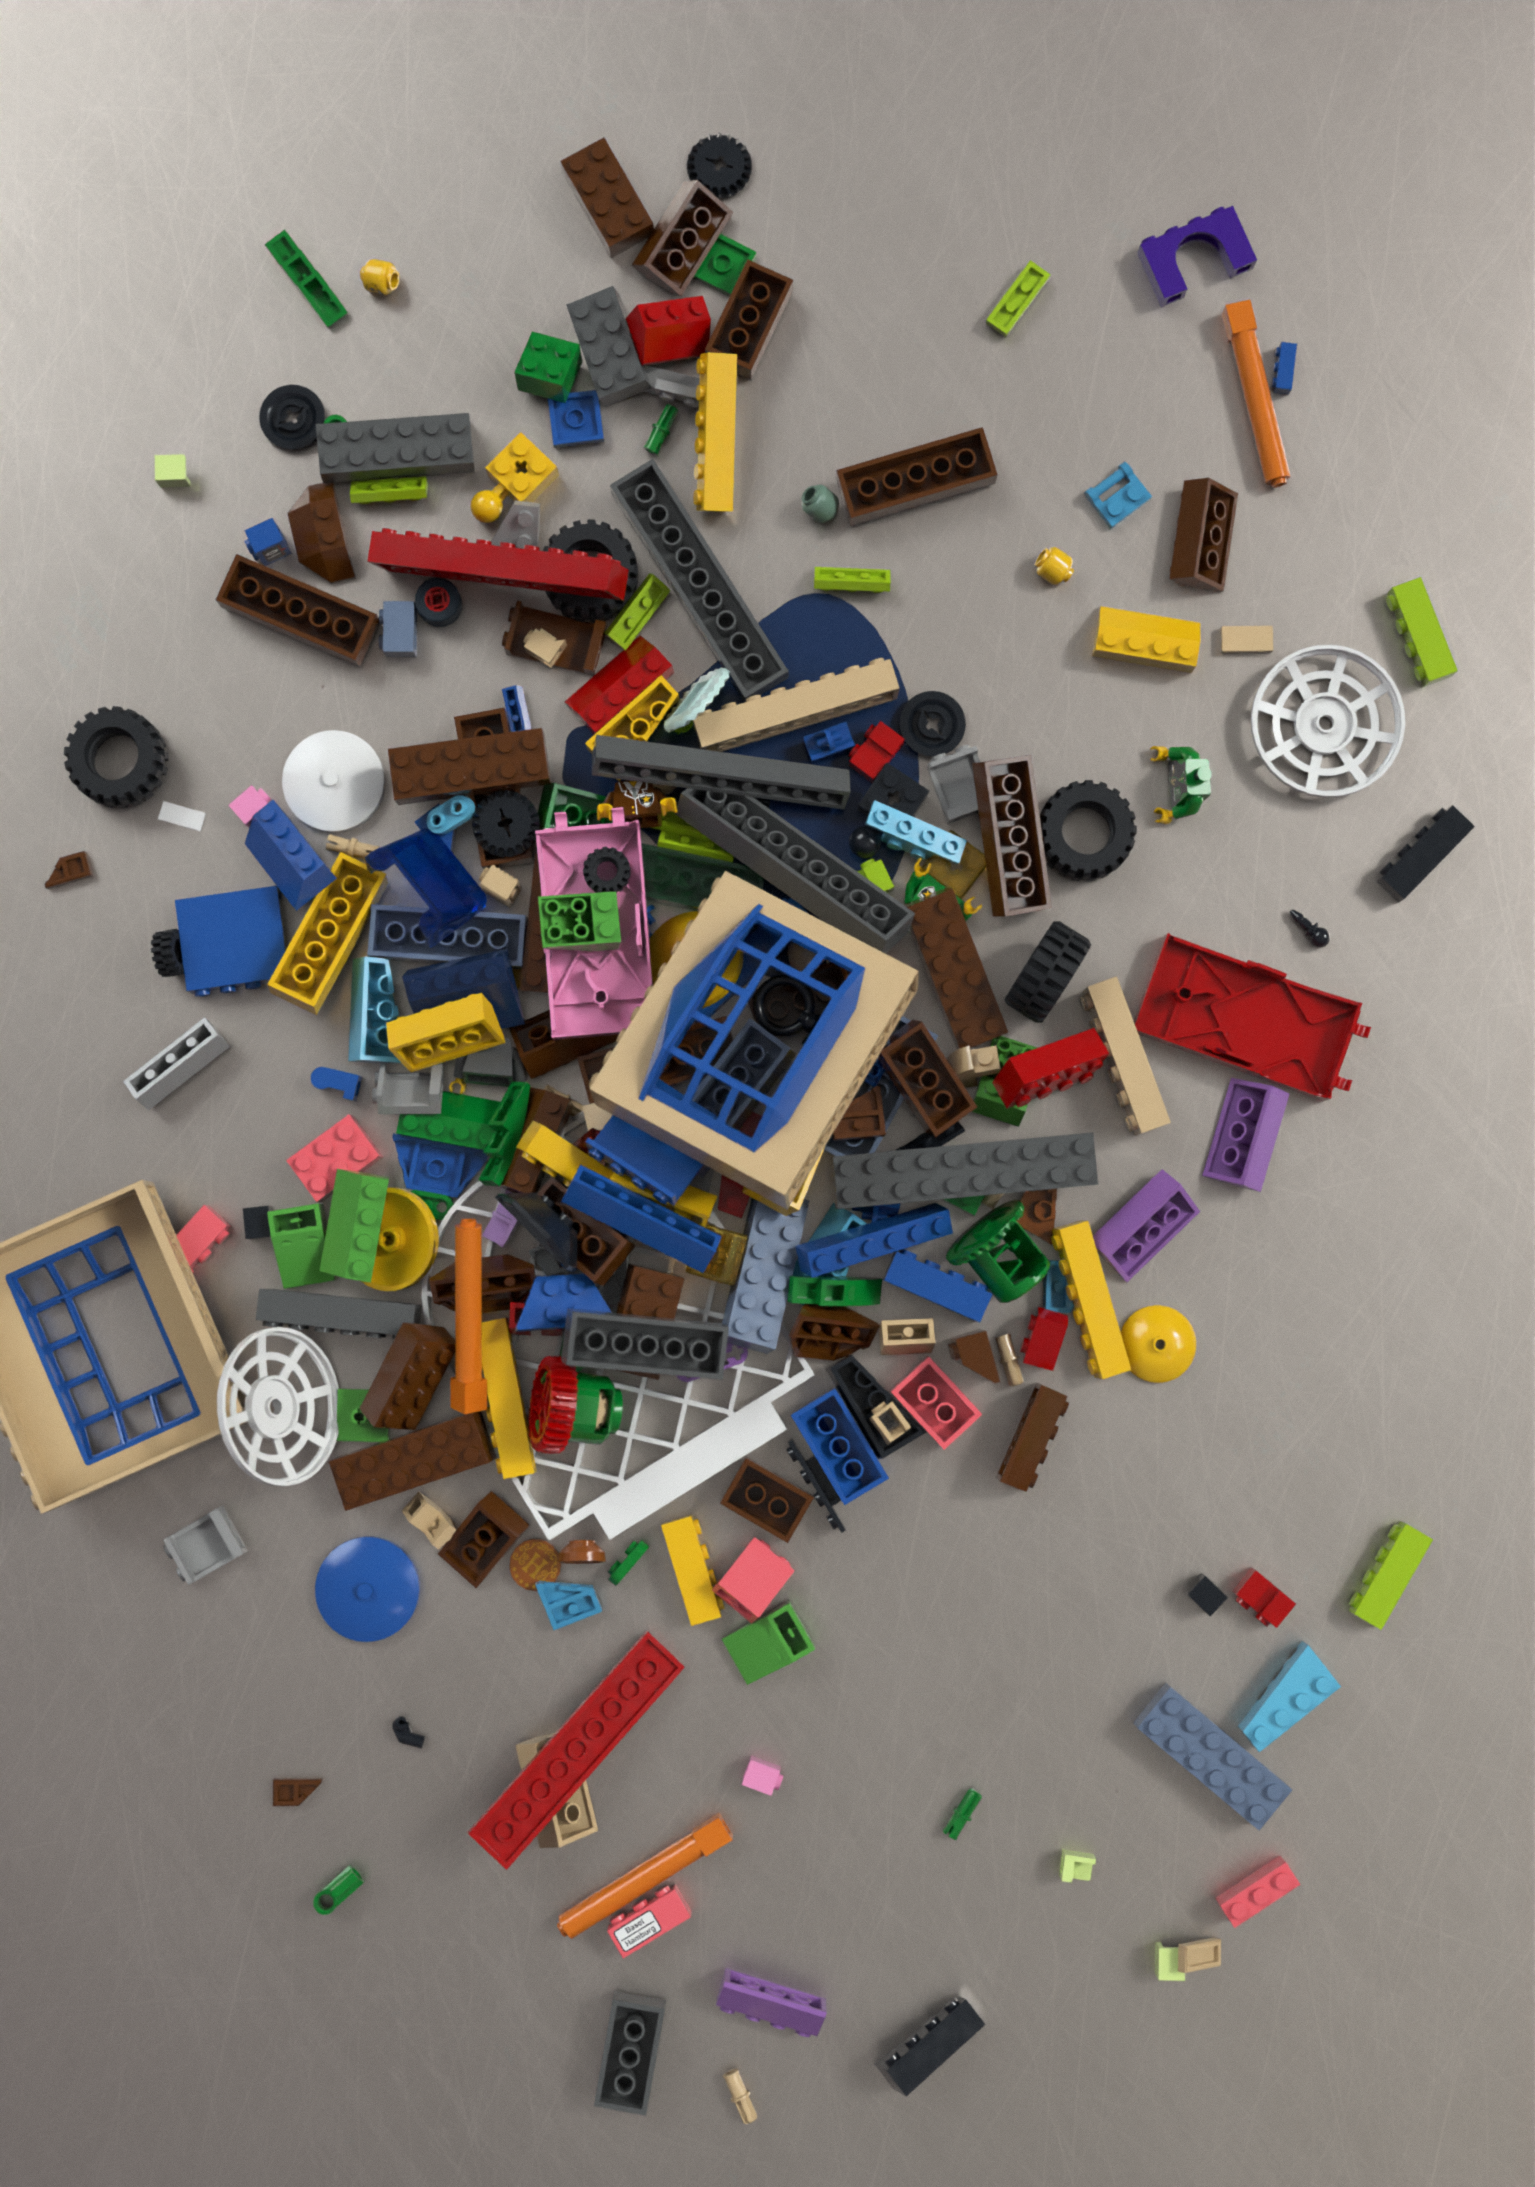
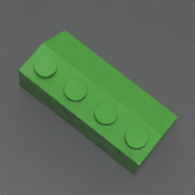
[320,1168,389,1282]

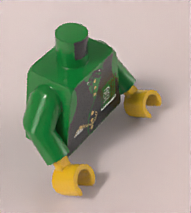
[1150,746,1212,825]

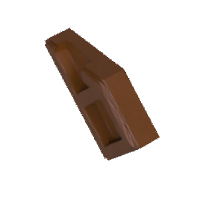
[45,851,93,889]
[273,1778,323,1806]

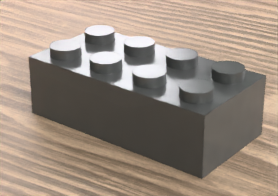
[566,286,652,407]
[594,1991,666,2116]

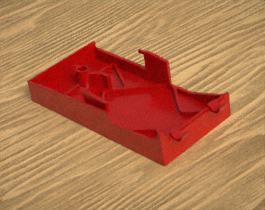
[1134,933,1371,1102]

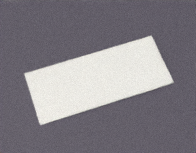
[158,801,206,831]

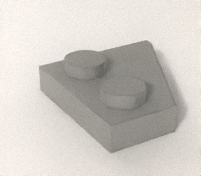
[491,501,540,549]

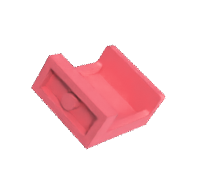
[712,1537,795,1624]

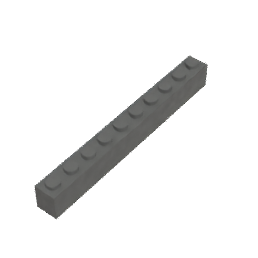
[592,735,850,809]

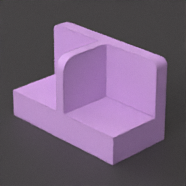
[482,1190,520,1248]

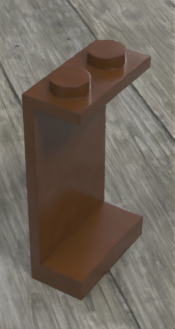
[502,600,607,676]

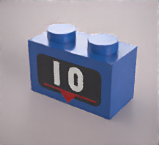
[244,518,292,566]

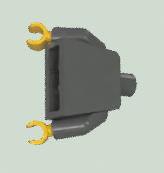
[449,1029,527,1095]

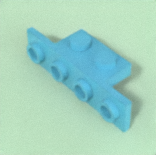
[865,800,967,864]

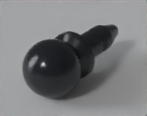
[1290,910,1331,948]

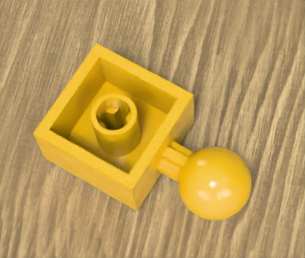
[470,432,559,523]

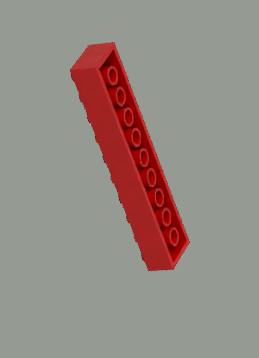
[367,528,629,601]

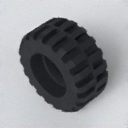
[543,519,638,623]
[64,706,169,809]
[1040,780,1137,882]
[1005,921,1091,1023]

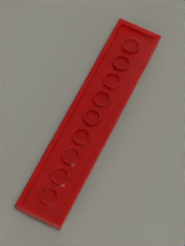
[467,1631,685,1870]

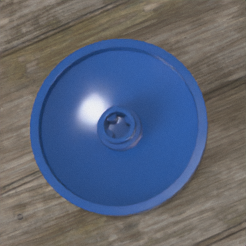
[315,1536,420,1642]

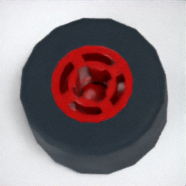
[415,578,462,627]

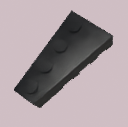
[826,1355,926,1459]
[875,1996,986,2097]

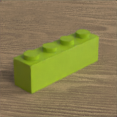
[1386,577,1458,687]
[1349,1521,1433,1630]

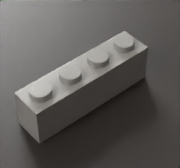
[123,1017,230,1110]

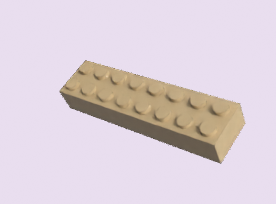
[693,658,899,752]

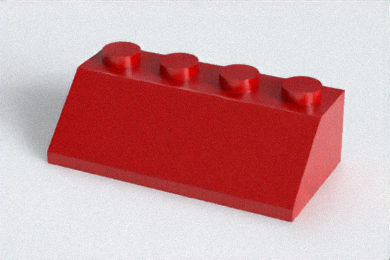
[565,635,674,735]

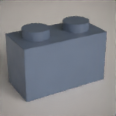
[379,601,417,657]

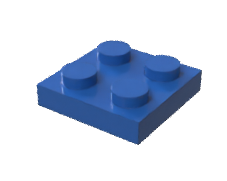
[548,390,604,448]

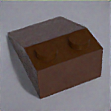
[438,1491,530,1588]

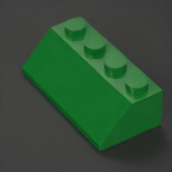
[396,1091,500,1150]

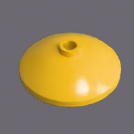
[1120,1305,1196,1383]

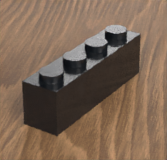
[1376,805,1475,903]

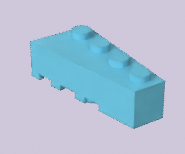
[1238,1641,1341,1752]

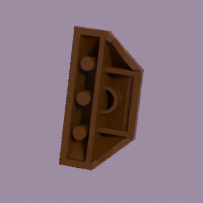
[287,482,356,584]
[429,1254,536,1313]
[789,1304,880,1361]

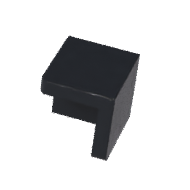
[243,1206,273,1240]
[1188,1573,1228,1617]

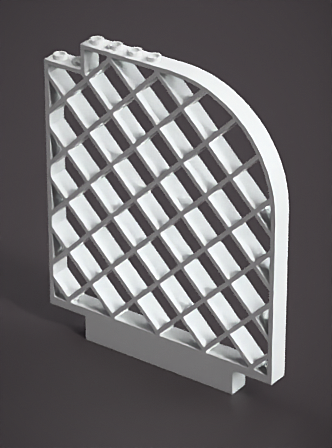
[421,1111,815,1540]

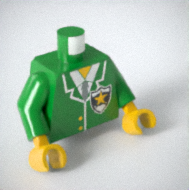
[904,858,982,935]

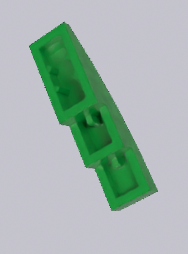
[265,229,348,328]
[478,1082,530,1187]

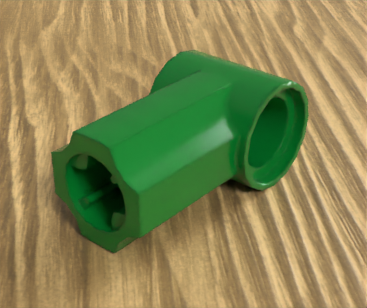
[313,1865,365,1915]

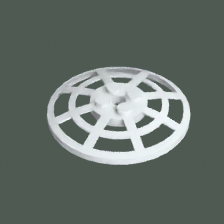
[1251,645,1405,798]
[217,1327,339,1486]

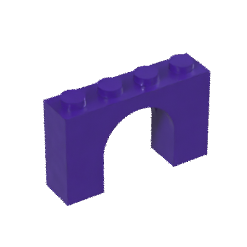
[1137,206,1257,307]

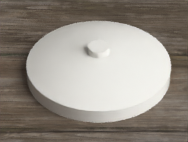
[282,730,385,833]

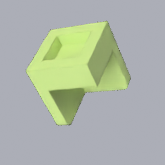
[155,454,190,487]
[1059,1849,1096,1883]
[1155,1942,1185,1981]

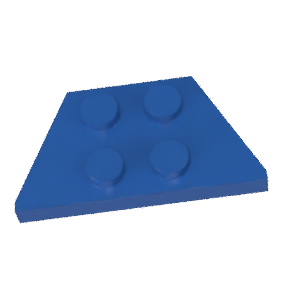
[392,1133,489,1198]
[515,1274,612,1332]

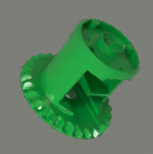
[946,1200,1050,1303]

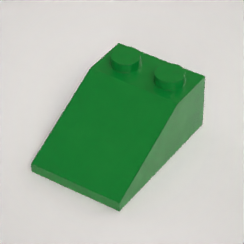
[537,783,613,830]

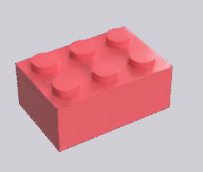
[286,1114,383,1203]
[890,1356,982,1450]

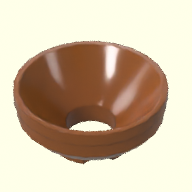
[558,1540,606,1564]

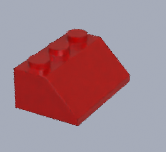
[625,296,711,366]

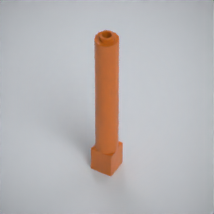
[1222,299,1291,488]
[450,1218,487,1414]
[557,1813,733,1939]

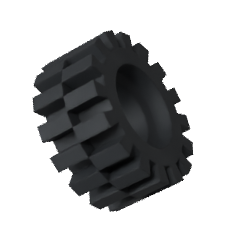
[583,847,631,893]
[151,929,184,977]

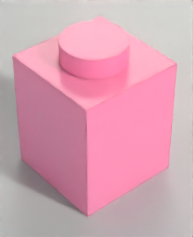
[229,785,271,827]
[742,1755,783,1796]

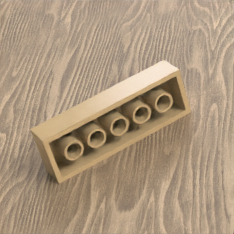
[1080,976,1171,1136]

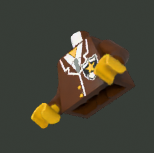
[597,780,678,828]

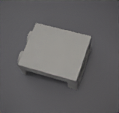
[927,745,980,824]
[372,1062,444,1114]
[163,1506,248,1585]

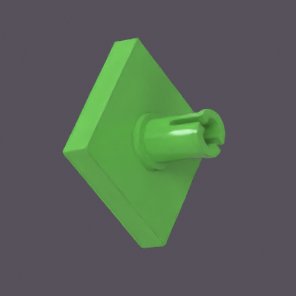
[336,1388,390,1442]

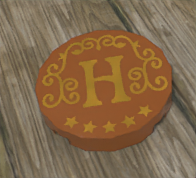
[509,1538,561,1591]

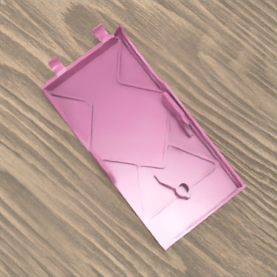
[535,807,653,1040]

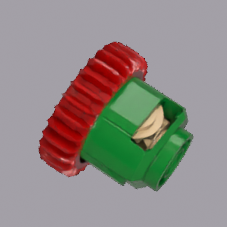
[528,1356,623,1454]

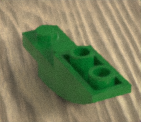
[788,1276,882,1306]

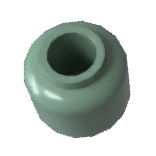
[801,484,839,523]

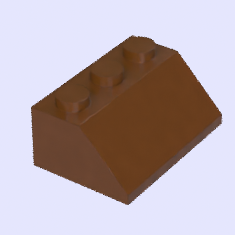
[947,1329,1000,1383]

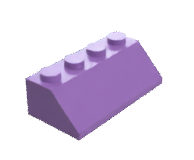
[1202,1078,1289,1192]
[1093,1169,1201,1282]
[716,1968,827,2037]

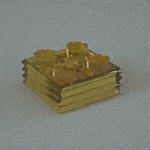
[921,830,986,900]
[685,1224,748,1286]

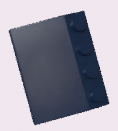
[402,949,526,1029]

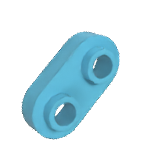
[427,795,475,835]

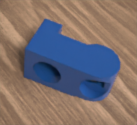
[311,1067,363,1102]

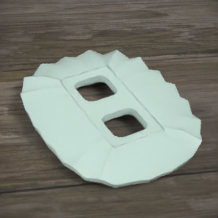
[664,667,730,732]

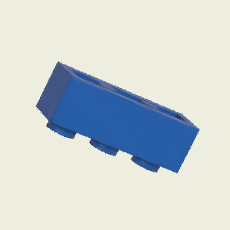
[1271,342,1297,395]
[502,685,532,732]

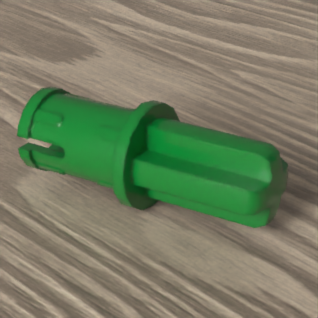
[643,404,678,455]
[942,1788,982,1840]

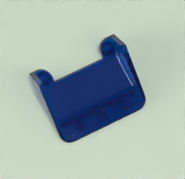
[364,829,487,948]

